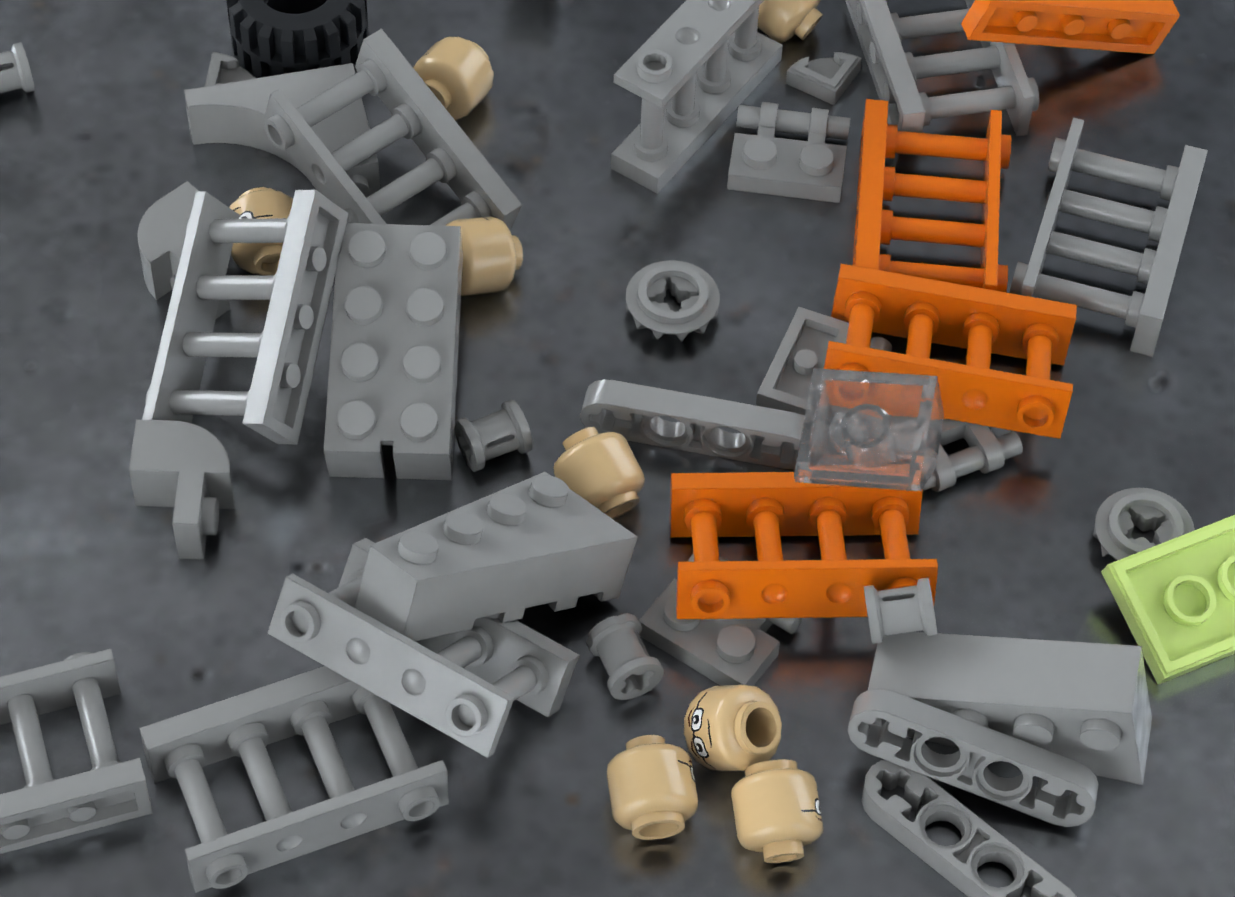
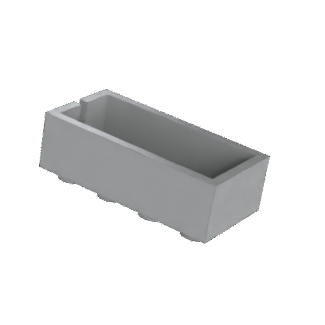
[324,223,463,480]

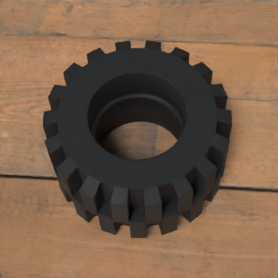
[226,0,369,78]

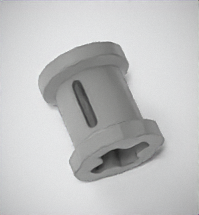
[0,42,35,93]
[454,399,533,472]
[863,578,937,644]
[586,613,664,700]

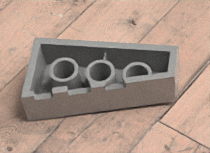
[355,472,638,641]
[868,632,1152,785]

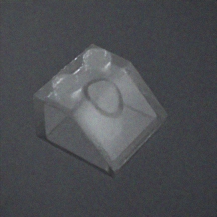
[794,368,944,491]

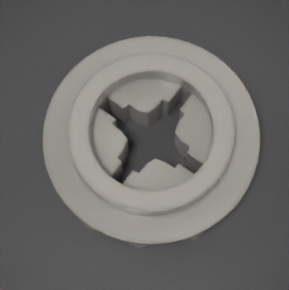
[626,260,720,342]
[1093,488,1195,561]

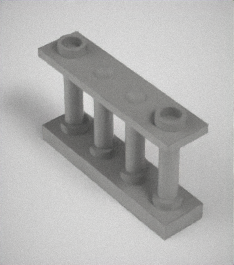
[611,0,783,194]
[845,0,1039,136]
[263,29,522,230]
[1010,118,1208,357]
[142,190,348,445]
[268,538,580,758]
[0,649,153,854]
[139,666,449,893]

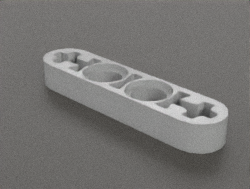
[580,380,819,470]
[848,689,1099,827]
[862,760,1077,897]

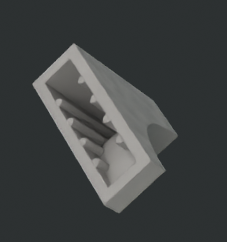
[184,63,380,197]

